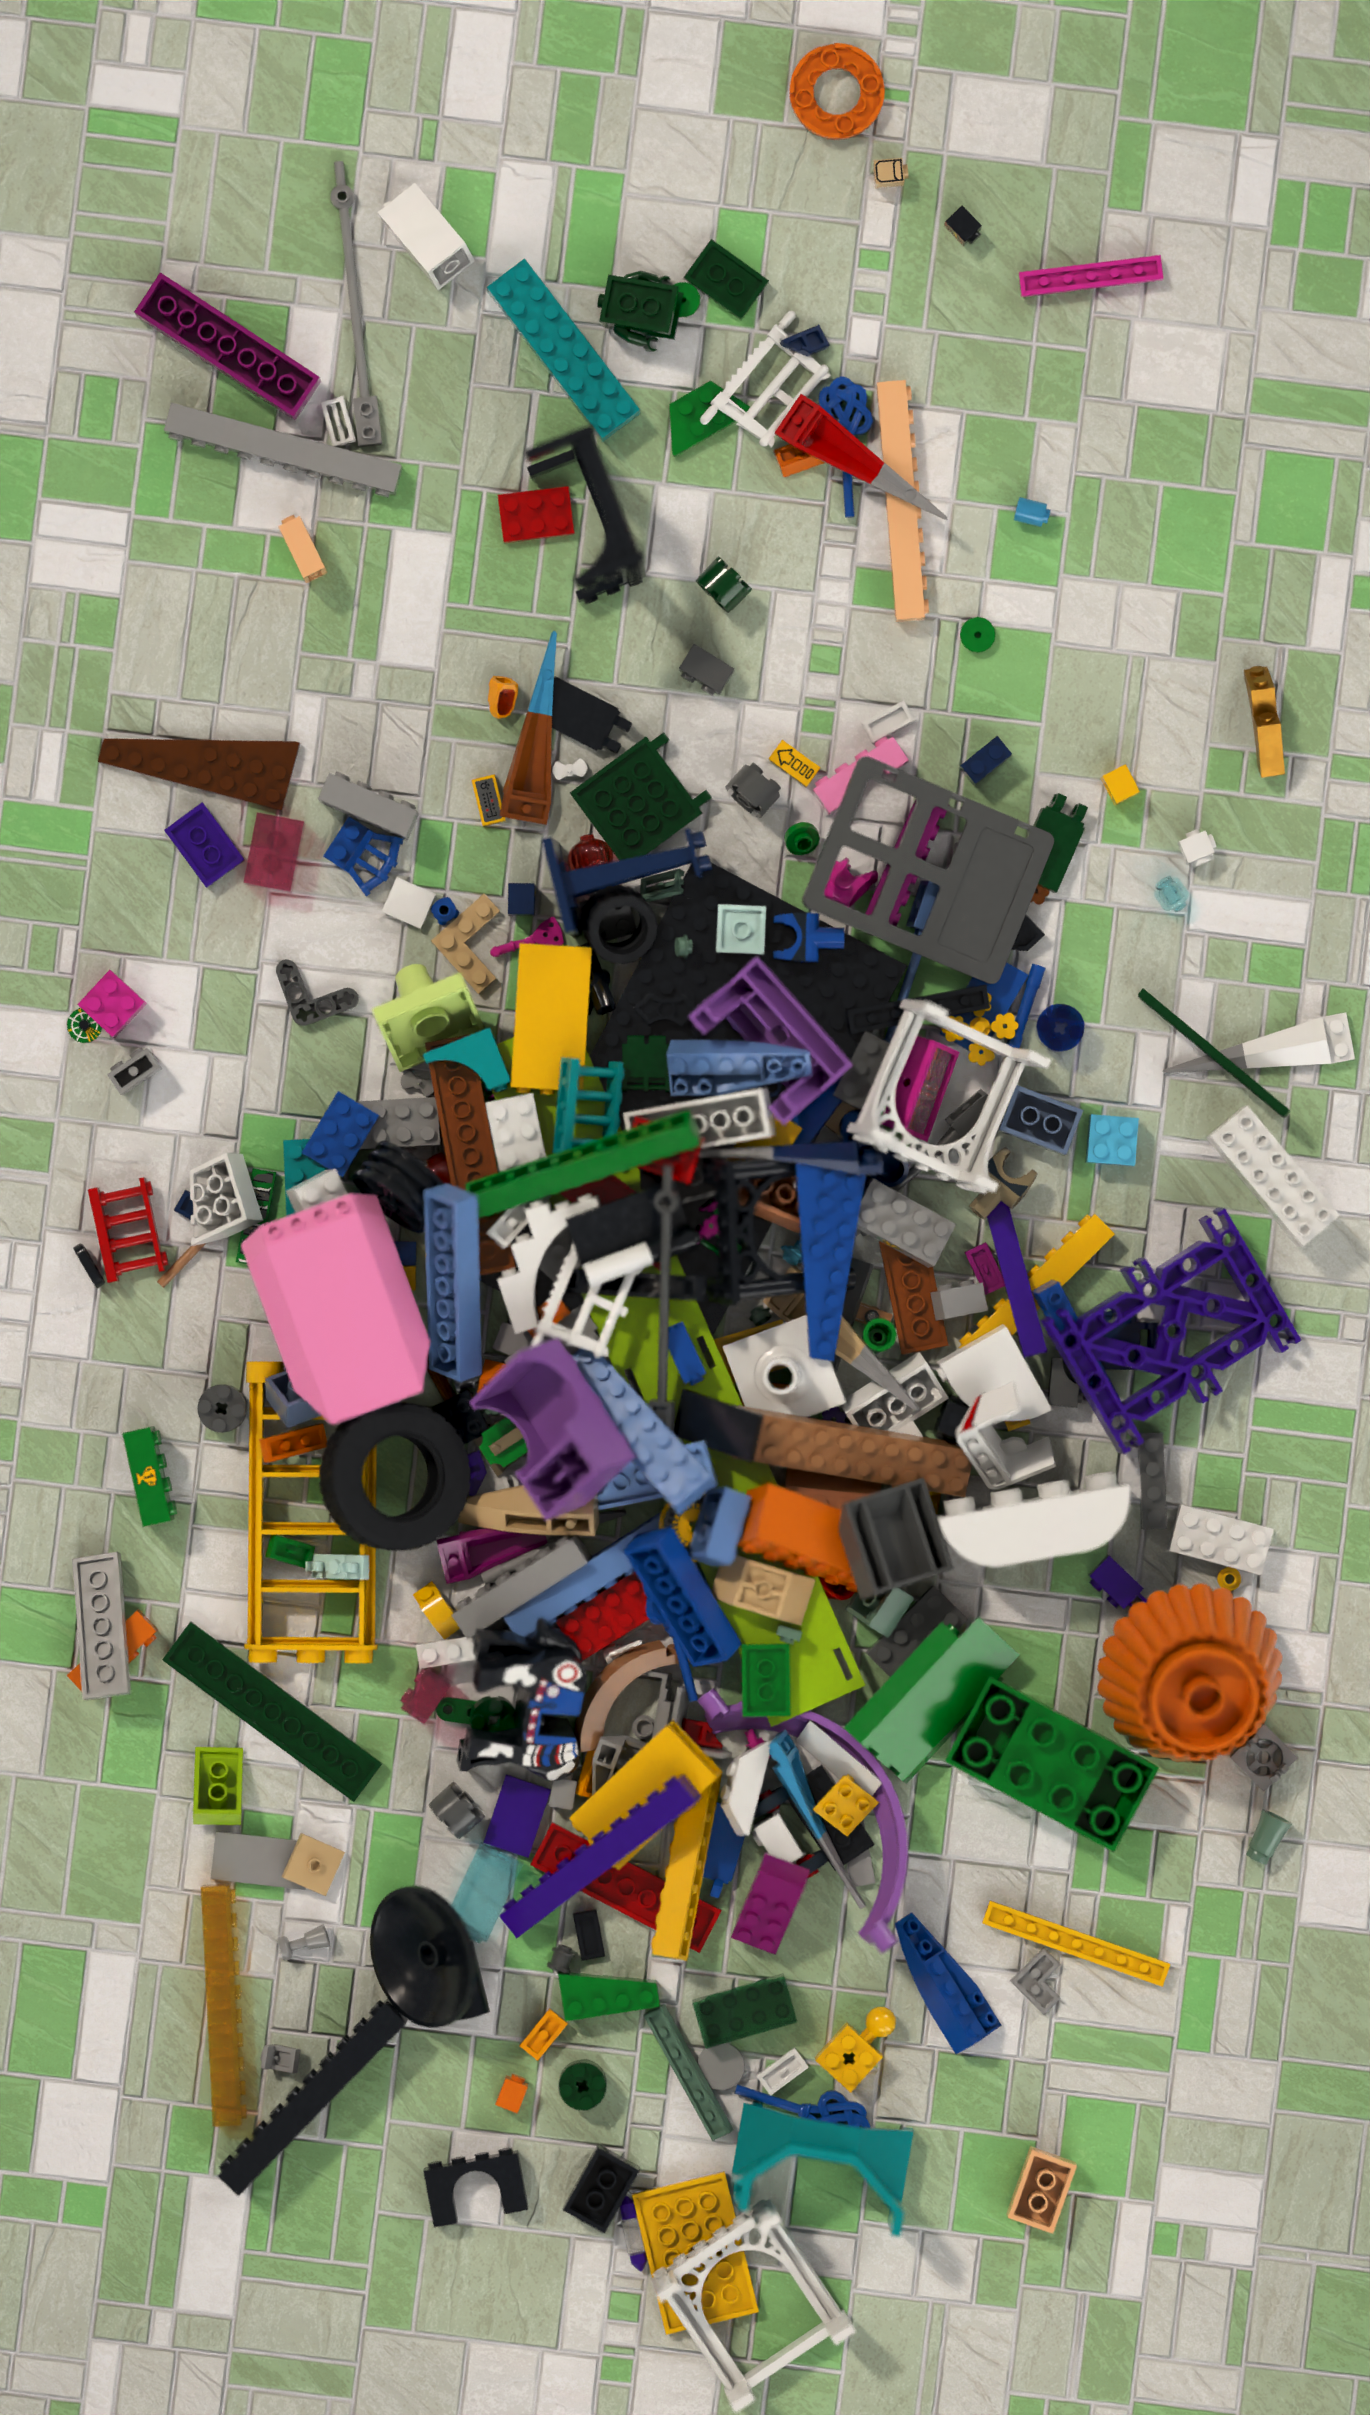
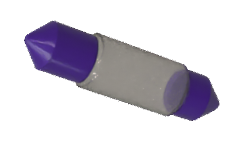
[619,2196,647,2271]

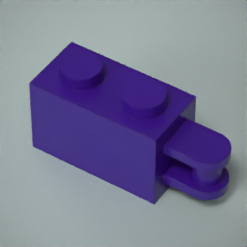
[1088,1555,1147,1609]

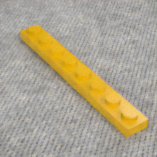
[982,1900,1171,1987]

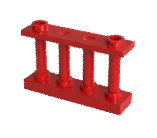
[88,1177,169,1283]

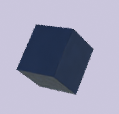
[508,883,535,916]

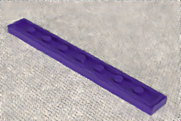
[987,1201,1047,1358]

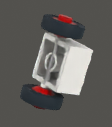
[752,1786,828,1879]

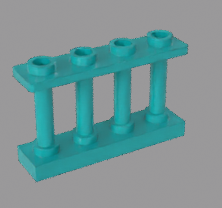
[553,1057,625,1153]

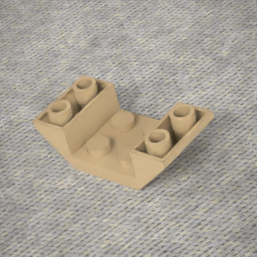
[711,1555,815,1625]

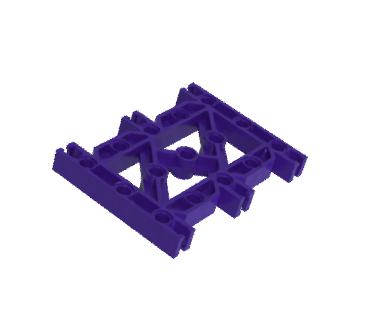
[1041,1207,1302,1455]

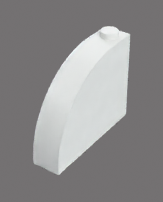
[936,1324,1052,1421]

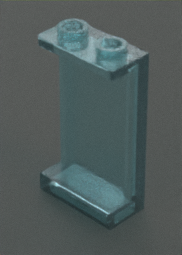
[451,1842,524,1944]

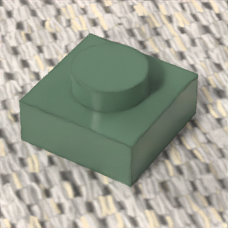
[776,1624,802,1644]

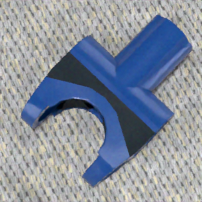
[773,913,844,962]

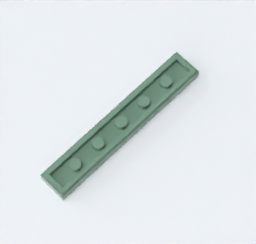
[643,2004,734,2141]

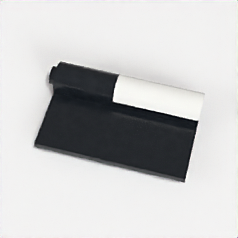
[565,1179,701,1287]

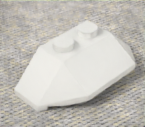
[720,1742,770,1837]

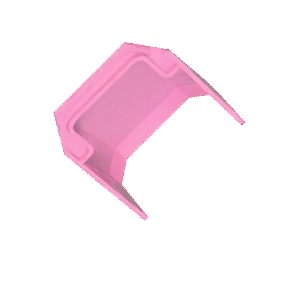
[241,1193,431,1425]

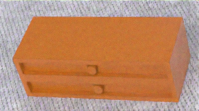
[737,1483,858,1592]

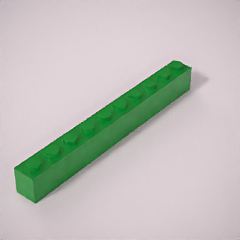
[466,1110,700,1218]

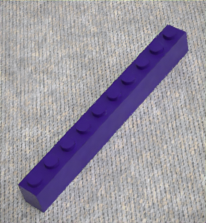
[499,1774,702,1938]

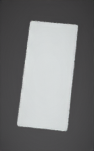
[796,1721,882,1796]

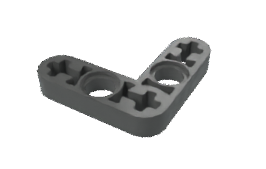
[276,959,359,1026]

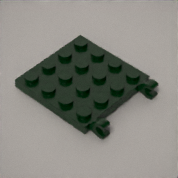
[570,732,712,861]

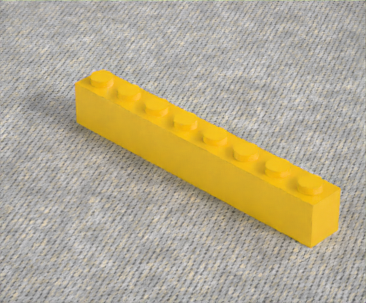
[958,1214,1115,1349]
[651,1773,722,1961]

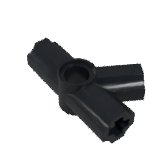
[577,943,616,1015]

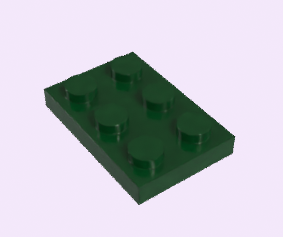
[683,239,769,320]

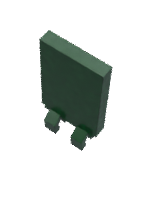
[1033,793,1088,893]

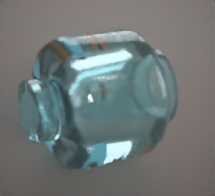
[1154,876,1189,912]

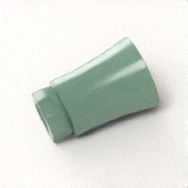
[1246,1809,1292,1865]

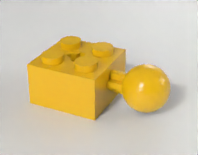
[815,2007,896,2093]

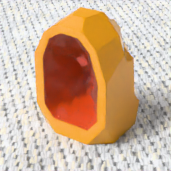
[488,676,518,718]

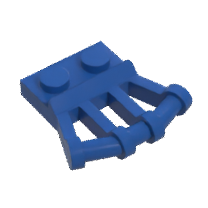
[323,817,404,897]

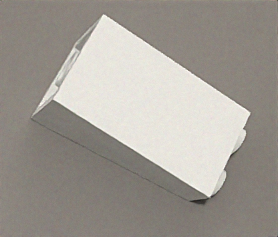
[378,183,475,290]

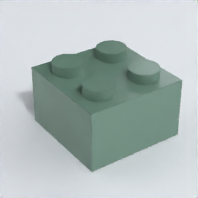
[845,1587,914,1638]

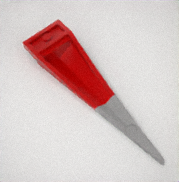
[774,394,947,520]

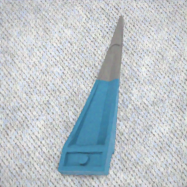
[768,1729,866,1909]

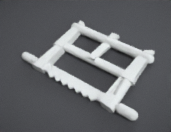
[700,311,831,448]
[530,1241,643,1358]

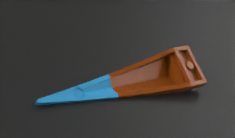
[499,631,557,825]

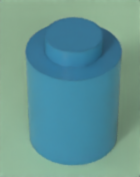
[1014,497,1050,527]

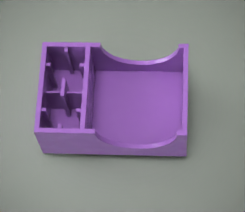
[469,1338,635,1521]

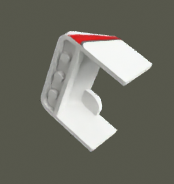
[956,1382,1056,1489]

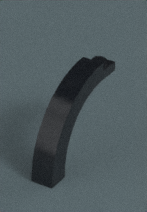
[565,1269,705,1301]

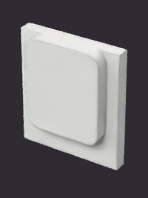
[381,877,436,929]

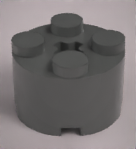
[725,763,781,818]
[197,1384,247,1432]
[429,1782,485,1839]

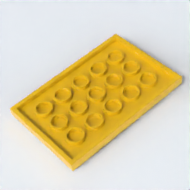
[632,2171,759,2335]

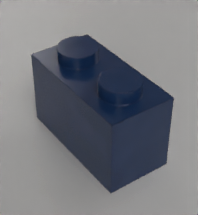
[959,736,1012,786]

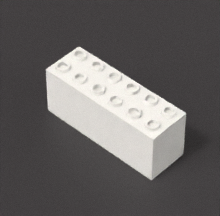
[1206,1105,1340,1247]

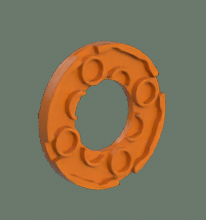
[789,43,885,140]

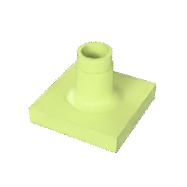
[372,964,485,1072]

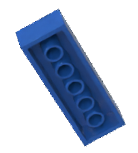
[623,1527,742,1667]

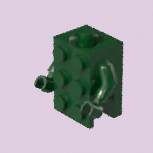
[597,271,684,352]

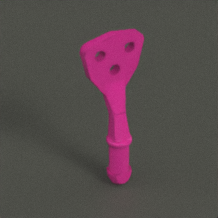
[490,917,563,957]

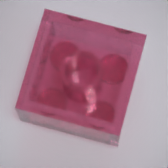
[400,1667,453,1724]

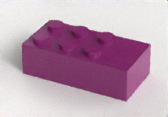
[731,1853,810,1955]

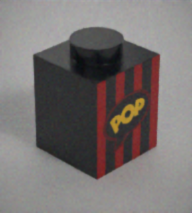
[944,205,982,246]

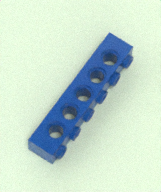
[1032,1280,1122,1402]

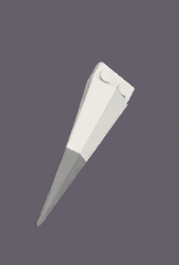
[1162,1012,1355,1073]

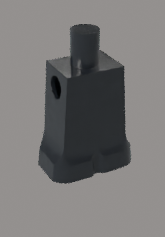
[933,1394,970,1443]

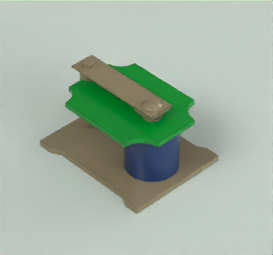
[473,1416,528,1477]

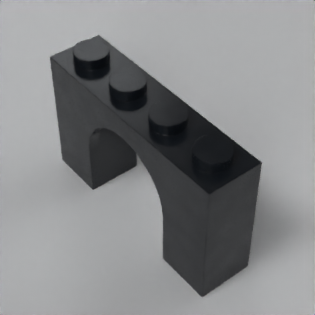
[423,2147,529,2228]

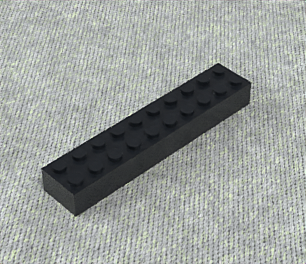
[218,1998,408,2196]

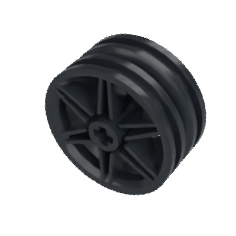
[352,1141,444,1233]

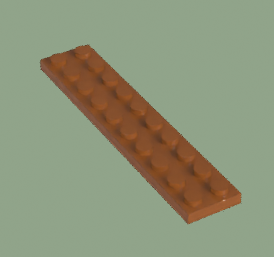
[425,1034,516,1276]

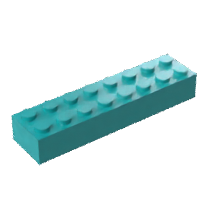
[487,258,640,443]

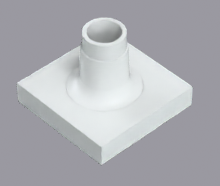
[723,1315,847,1417]

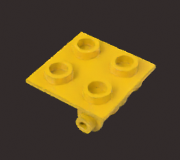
[812,1774,879,1836]

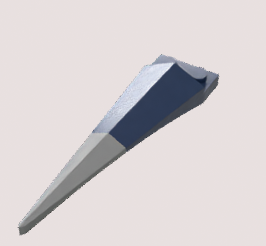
[699,1141,883,1175]

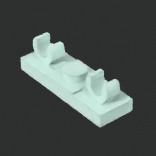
[305,1554,369,1580]

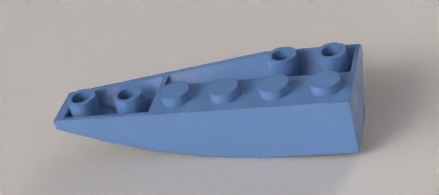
[667,1040,812,1096]

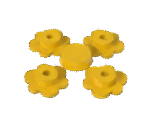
[941,992,1019,1066]

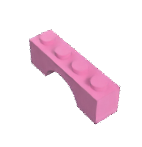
[813,736,909,814]

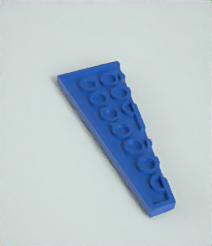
[795,1163,866,1361]

